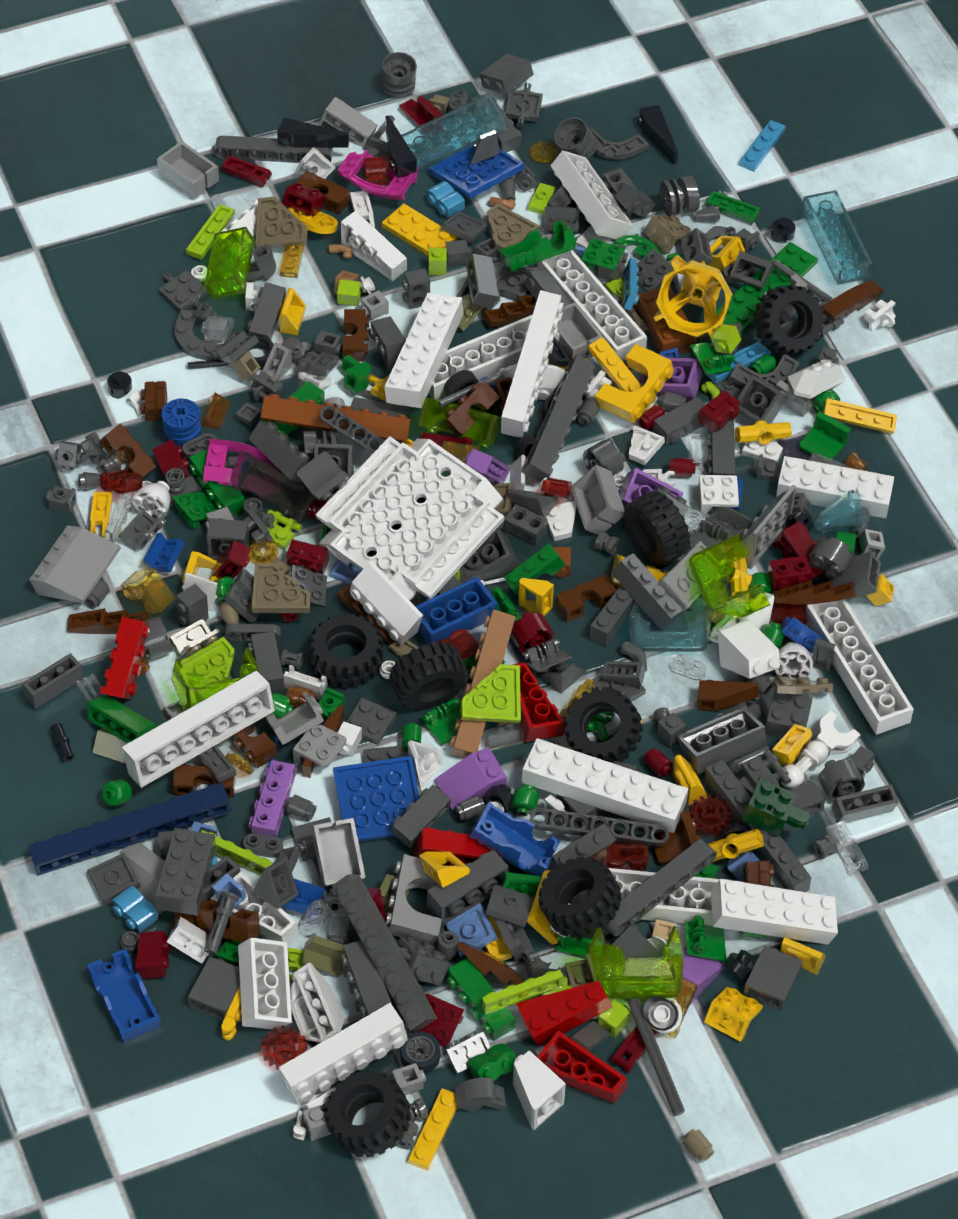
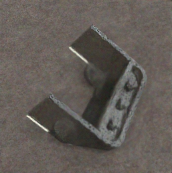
[230,450,314,523]

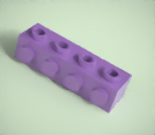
[465,449,511,484]
[249,760,296,837]

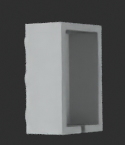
[157,141,219,199]
[558,302,604,360]
[571,465,624,535]
[311,818,366,888]

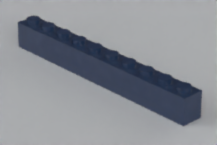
[28,783,231,876]

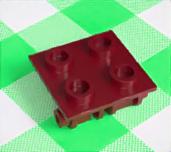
[410,993,464,1048]

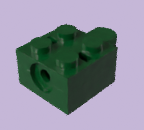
[742,778,809,837]

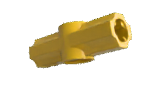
[734,420,792,445]
[727,555,752,603]
[708,829,764,862]

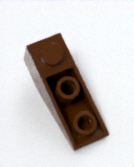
[697,680,759,711]

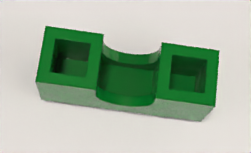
[504,543,566,597]

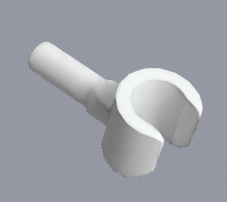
[128,392,143,416]
[293,1111,307,1140]

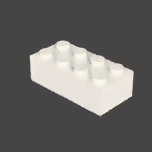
[238,938,292,1030]

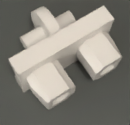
[864,300,896,331]
[584,370,613,401]

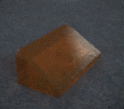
[200,392,230,429]

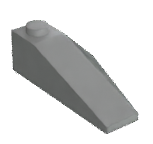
[121,842,165,915]

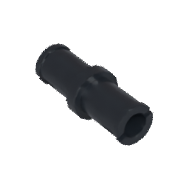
[50,723,75,762]

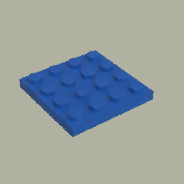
[429,143,525,199]
[333,756,419,842]

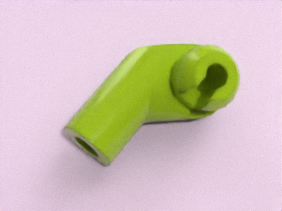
[701,381,720,400]

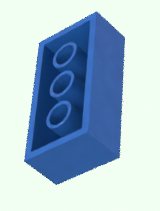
[415,577,498,645]

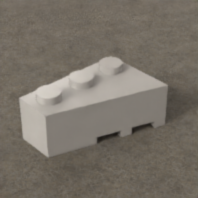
[318,97,378,147]

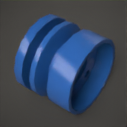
[161,398,202,448]

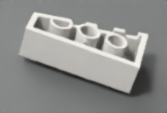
[211,872,299,944]

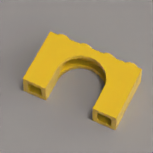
[595,344,674,423]

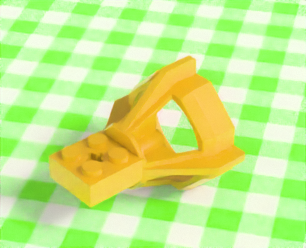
[653,255,733,337]

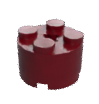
[510,611,555,653]

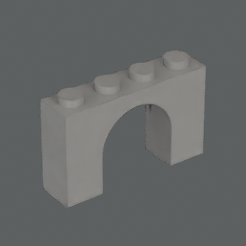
[385,854,445,945]

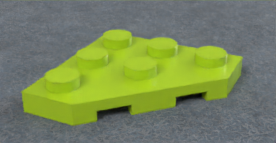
[175,637,235,701]
[461,664,521,723]

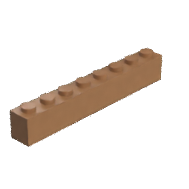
[449,610,515,758]

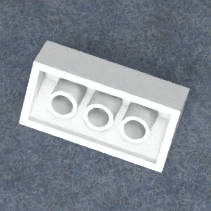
[350,561,423,645]

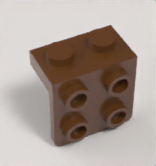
[653,811,701,865]

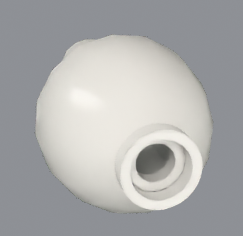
[131,481,170,520]
[775,642,813,680]

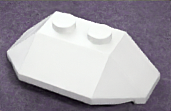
[788,360,845,399]
[500,364,565,400]
[709,591,775,644]
[290,962,344,1043]

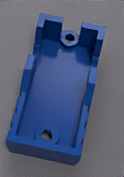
[469,802,560,876]
[87,948,161,1042]

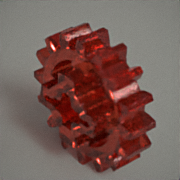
[689,795,732,836]
[261,1025,308,1070]

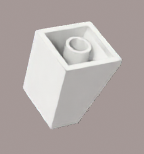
[718,620,780,679]
[513,1051,566,1130]

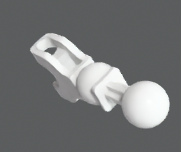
[779,710,861,790]

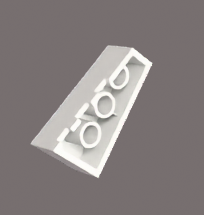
[341,211,407,281]

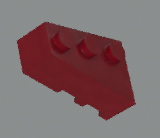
[772,521,825,582]

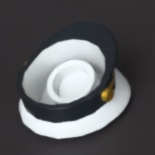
[643,995,682,1033]

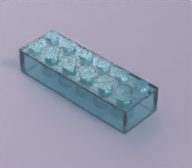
[402,94,507,171]
[802,190,873,285]

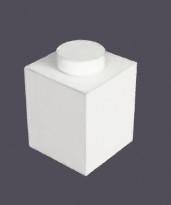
[338,721,362,757]

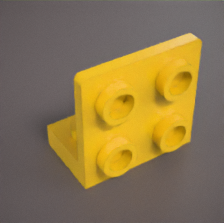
[704,987,763,1042]

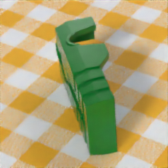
[498,220,577,271]

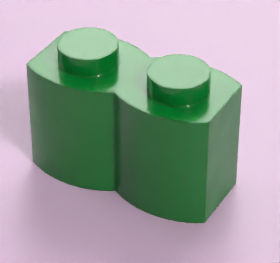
[467,1043,516,1081]

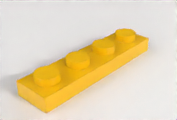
[587,337,643,392]
[823,398,897,434]
[408,1088,457,1171]

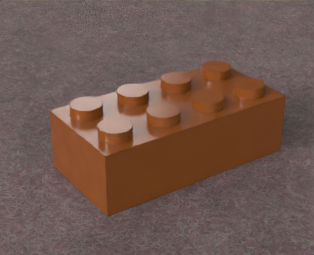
[635,286,696,354]

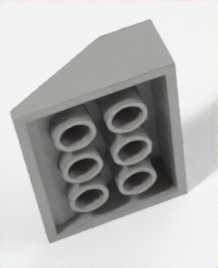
[732,485,796,569]
[29,525,121,603]

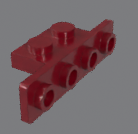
[399,96,452,146]

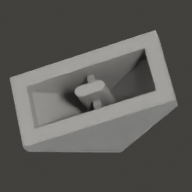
[261,342,292,382]

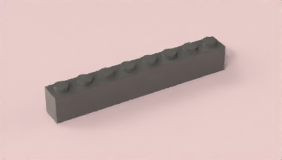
[522,354,596,482]
[704,759,812,892]
[332,874,438,1030]

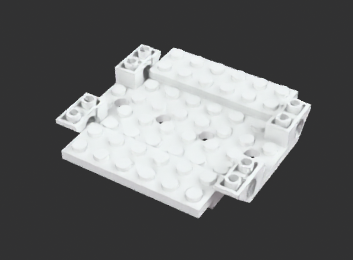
[316,436,505,601]

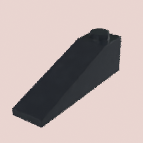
[637,105,678,165]
[385,115,417,177]
[277,118,349,148]

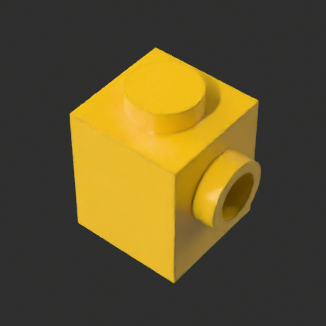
[866,574,894,606]

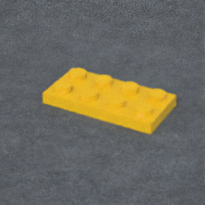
[381,204,457,256]

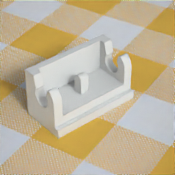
[284,665,328,699]
[167,917,210,963]

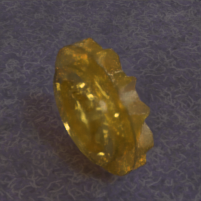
[530,141,557,163]
[249,540,278,563]
[226,752,254,774]

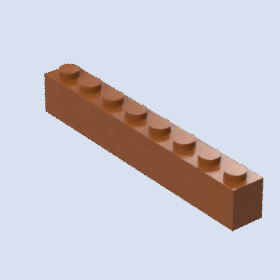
[261,394,411,444]

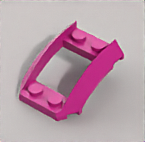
[338,150,418,201]
[203,439,282,499]

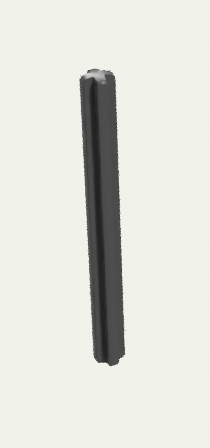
[628,998,685,1116]

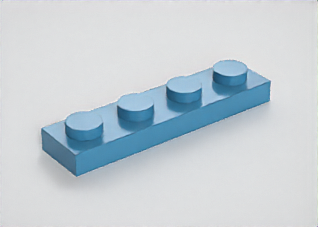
[739,120,786,172]
[623,257,639,310]
[704,341,771,383]

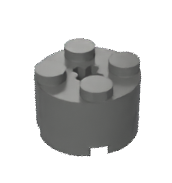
[583,438,626,476]
[809,535,854,579]
[144,616,173,661]
[818,757,865,802]

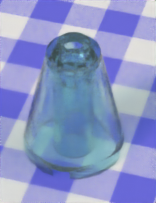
[814,490,868,533]

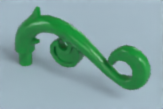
[613,234,685,267]

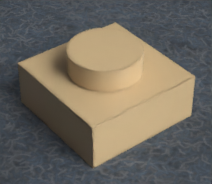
[652,919,676,945]

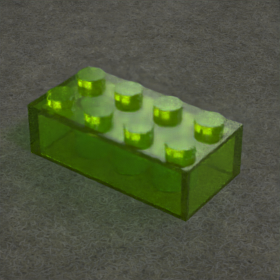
[204,227,255,299]

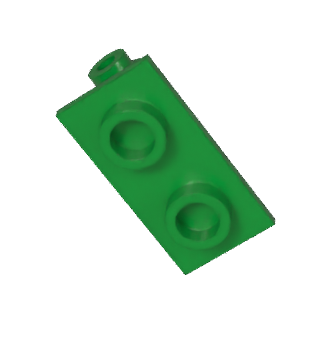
[492,587,522,622]
[556,935,601,960]

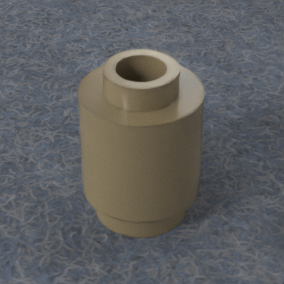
[683,1129,715,1162]

